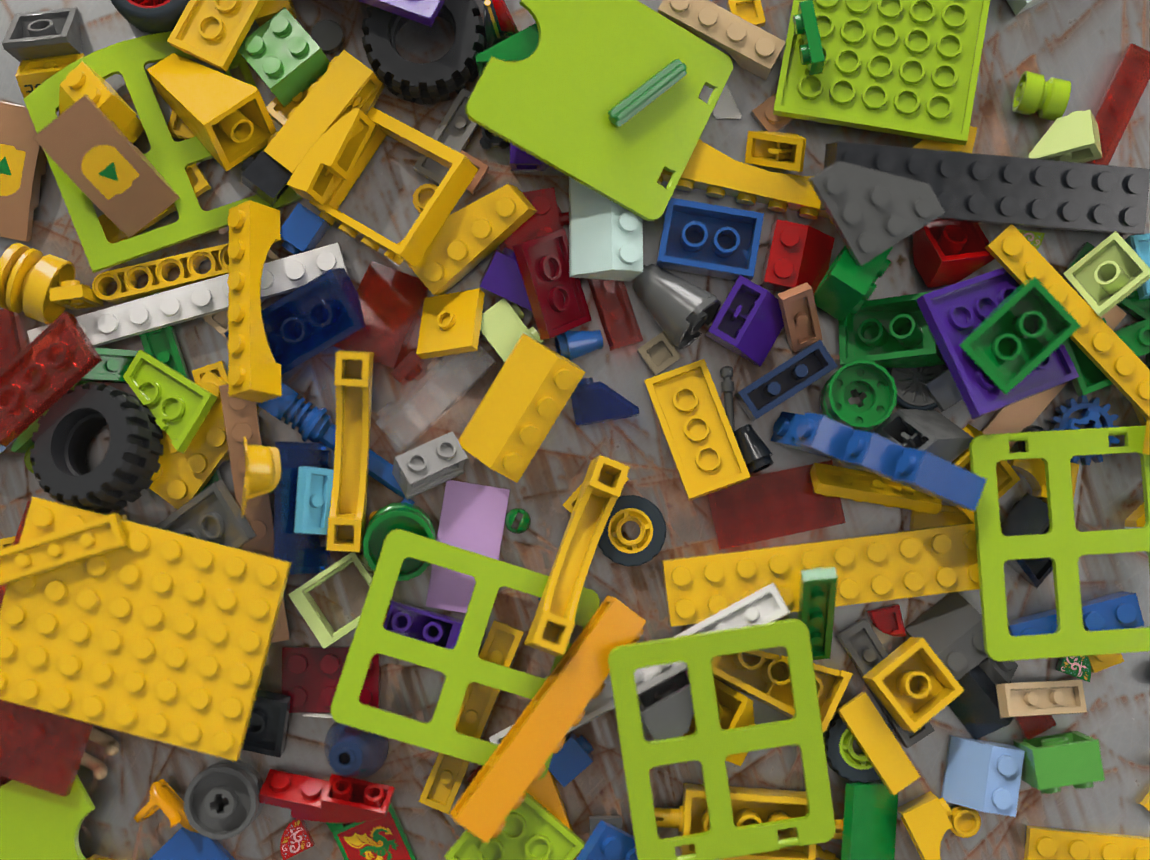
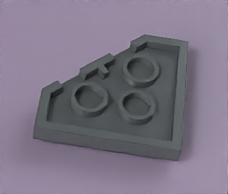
[808,161,945,266]

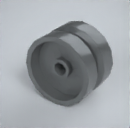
[184,760,264,840]

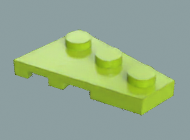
[123,349,218,453]

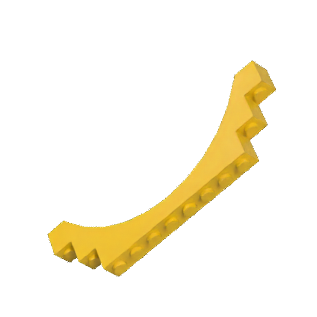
[657,126,978,224]

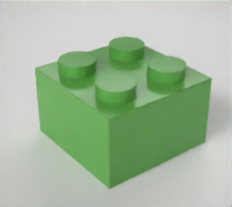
[238,7,330,107]
[1013,731,1105,794]

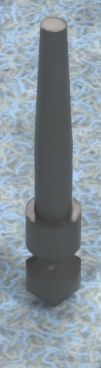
[720,366,735,436]

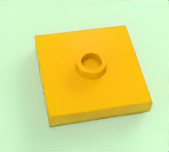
[416,288,485,359]

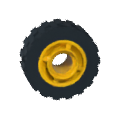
[598,495,666,567]

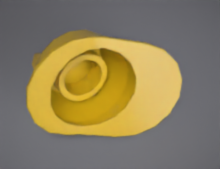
[241,436,281,517]

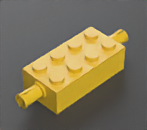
[654,783,844,860]

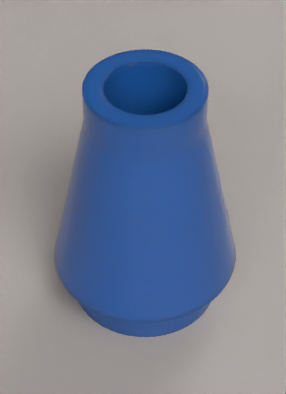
[554,330,603,361]

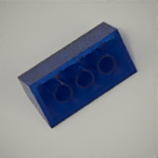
[224,268,365,376]
[274,441,331,574]

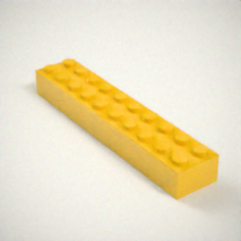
[661,522,980,627]

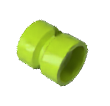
[1012,71,1071,121]

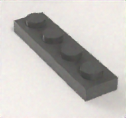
[836,619,935,748]

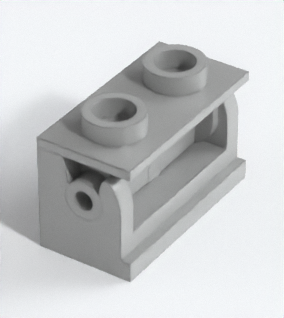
[392,431,468,500]

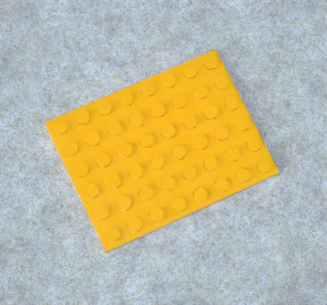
[0,497,292,761]

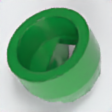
[505,508,531,534]

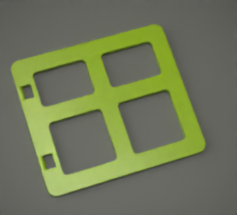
[969,425,1150,661]
[331,529,600,780]
[608,619,836,860]

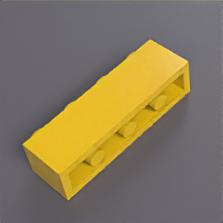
[263,50,381,174]

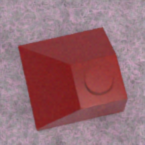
[913,219,995,288]

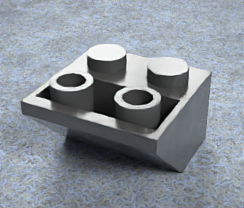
[874,409,973,463]

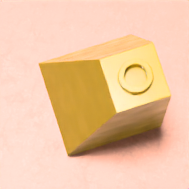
[147,53,276,172]

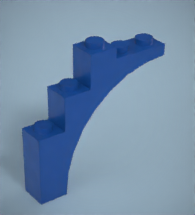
[770,411,987,511]

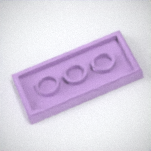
[425,480,510,613]

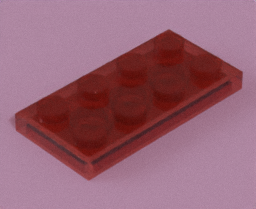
[0,311,102,447]
[707,460,846,550]

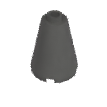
[632,264,721,349]

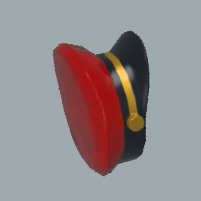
[482,0,519,47]

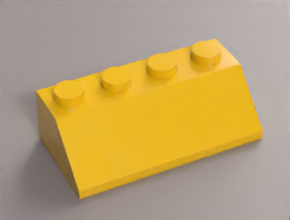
[458,333,585,483]

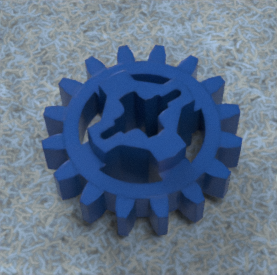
[1047,395,1120,466]

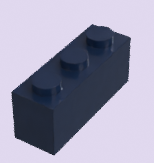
[734,340,838,422]

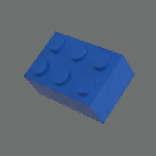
[656,198,764,281]

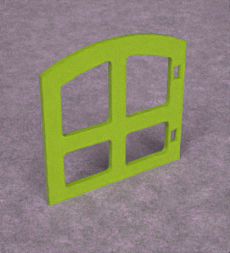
[23,31,302,273]

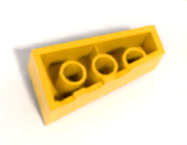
[397,184,537,295]
[711,650,853,733]

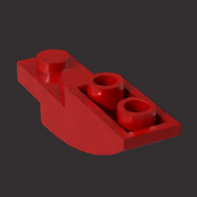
[258,769,395,823]

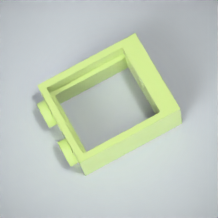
[288,552,393,649]

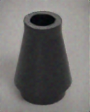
[734,424,774,474]

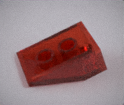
[333,261,429,372]

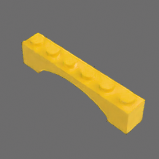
[227,200,282,403]
[327,350,374,552]
[524,455,630,656]

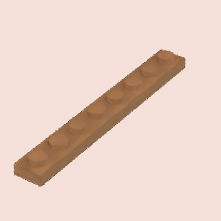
[219,385,290,643]

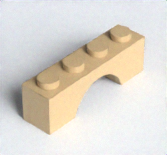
[658,0,786,80]

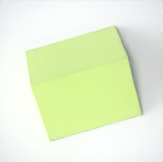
[1063,231,1150,317]

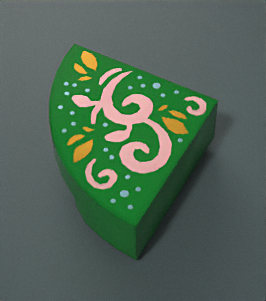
[1056,656,1091,682]

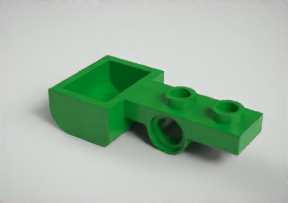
[1063,318,1150,396]

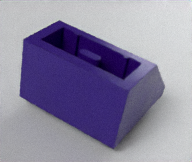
[705,275,784,367]

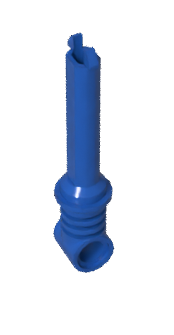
[256,381,415,505]

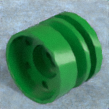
[819,360,897,432]

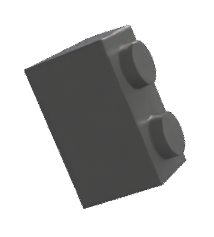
[905,592,988,681]
[638,669,694,741]

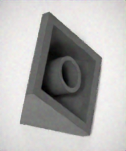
[2,7,83,62]

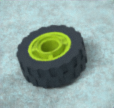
[823,713,897,783]

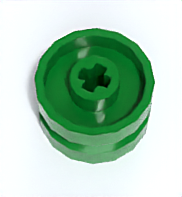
[363,502,436,581]

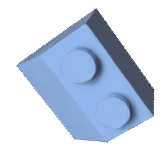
[941,735,1025,817]

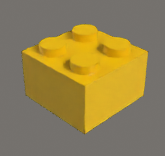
[862,637,964,733]

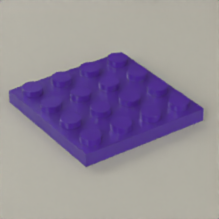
[916,267,1079,419]

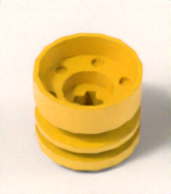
[0,243,76,324]

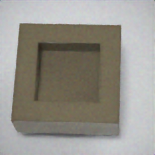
[637,331,682,376]

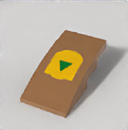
[33,94,180,238]
[0,101,47,242]

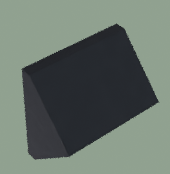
[947,665,1014,740]

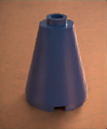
[324,722,389,779]

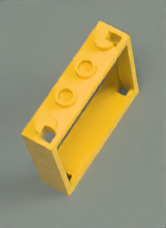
[309,107,478,268]

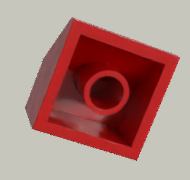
[760,219,835,294]

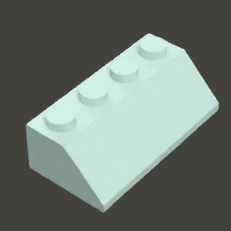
[569,177,643,282]

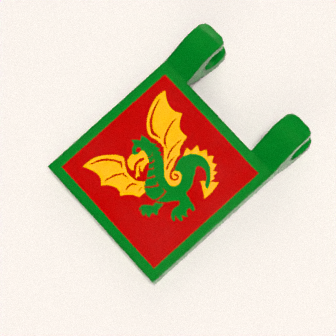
[326,783,417,860]

